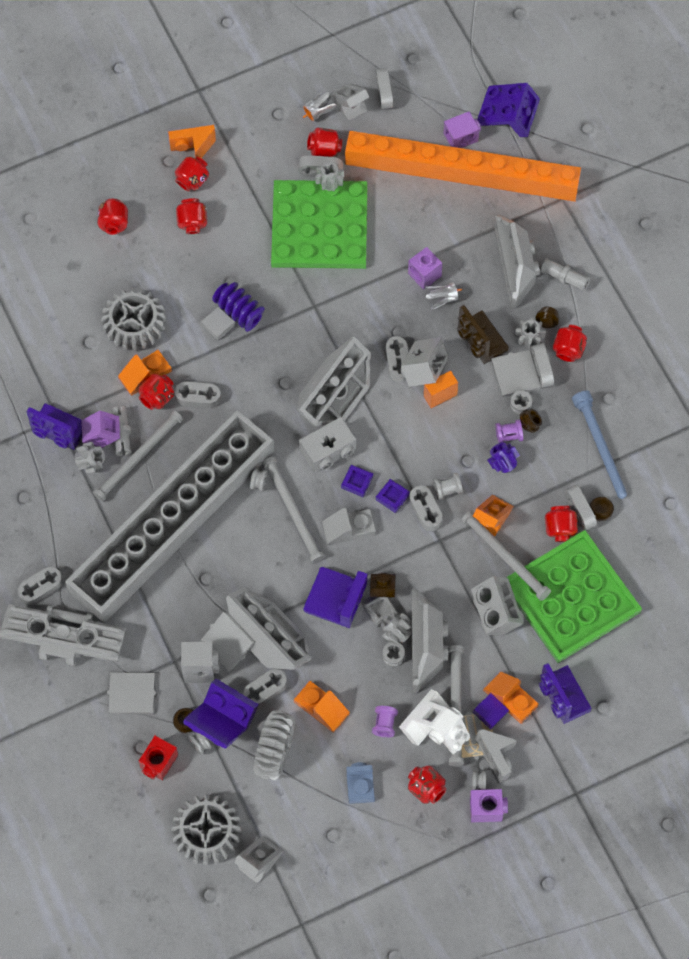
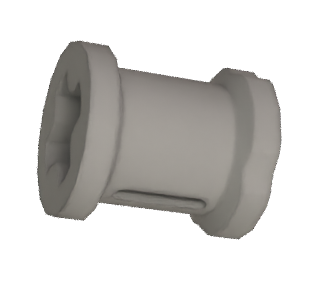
[433,473,463,500]

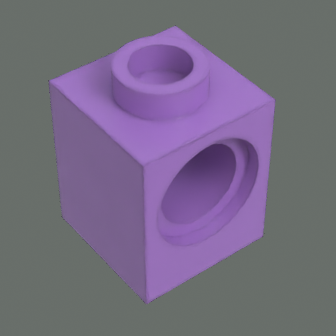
[443,111,481,148]
[408,247,442,290]
[82,410,120,448]
[470,789,508,822]

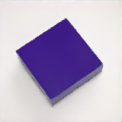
[341,465,373,497]
[376,479,410,513]
[472,693,509,730]

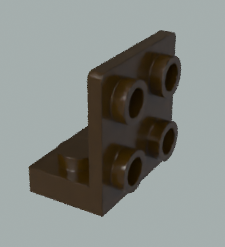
[457,305,509,364]

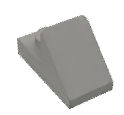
[330,83,369,121]
[322,508,376,545]
[474,729,517,783]
[234,836,283,883]

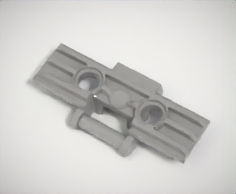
[0,604,126,666]

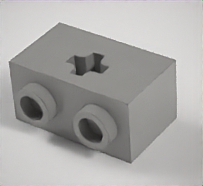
[401,337,449,387]
[299,417,356,473]
[181,642,220,683]

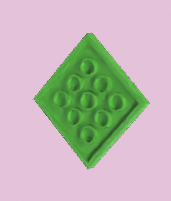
[271,180,367,269]
[506,530,642,663]

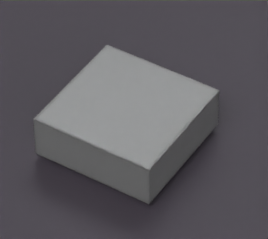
[201,307,235,340]
[364,597,398,628]

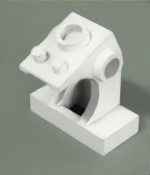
[399,689,470,755]

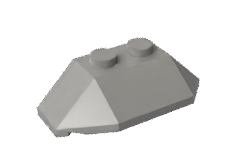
[494,215,539,310]
[297,337,371,426]
[226,587,311,670]
[412,589,448,693]

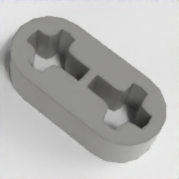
[376,68,393,109]
[298,156,343,177]
[386,336,408,382]
[531,343,554,388]
[175,382,221,408]
[565,485,597,531]
[409,486,442,532]
[18,567,63,605]
[243,669,287,708]

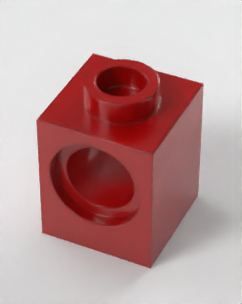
[139,735,178,781]

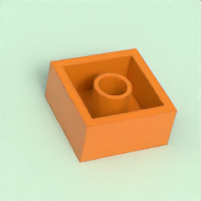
[424,370,458,408]

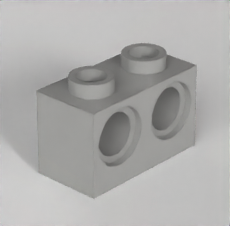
[471,576,524,636]

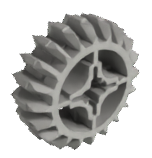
[101,287,166,351]
[253,711,296,780]
[171,794,242,866]

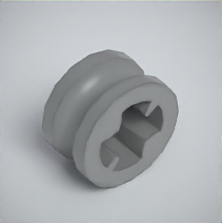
[510,391,532,415]
[250,467,268,492]
[382,642,405,667]
[188,732,212,755]
[472,771,486,790]

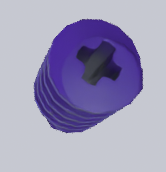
[212,282,265,332]

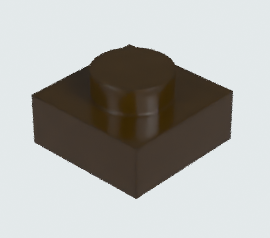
[370,573,396,597]

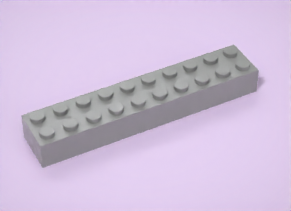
[65,410,274,623]

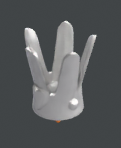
[303,89,337,121]
[425,282,462,310]

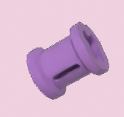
[495,419,523,443]
[372,706,398,738]

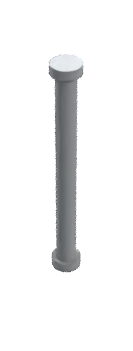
[93,410,183,502]
[262,457,325,564]
[462,511,551,601]
[448,645,464,766]

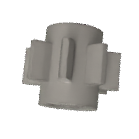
[315,162,344,191]
[515,317,546,349]
[74,442,105,474]
[381,613,412,643]

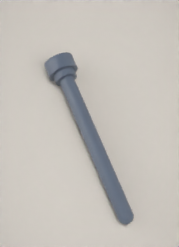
[572,390,627,499]

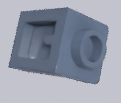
[346,762,375,804]

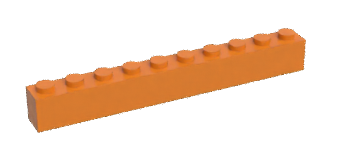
[345,131,581,202]

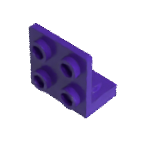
[477,83,540,137]
[26,403,82,450]
[303,567,368,629]
[539,663,592,724]
[183,679,259,749]

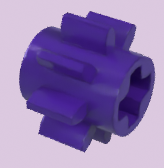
[487,442,520,473]

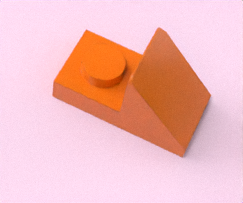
[168,125,216,158]
[118,350,172,396]
[473,494,514,536]
[483,672,539,724]
[294,681,350,733]

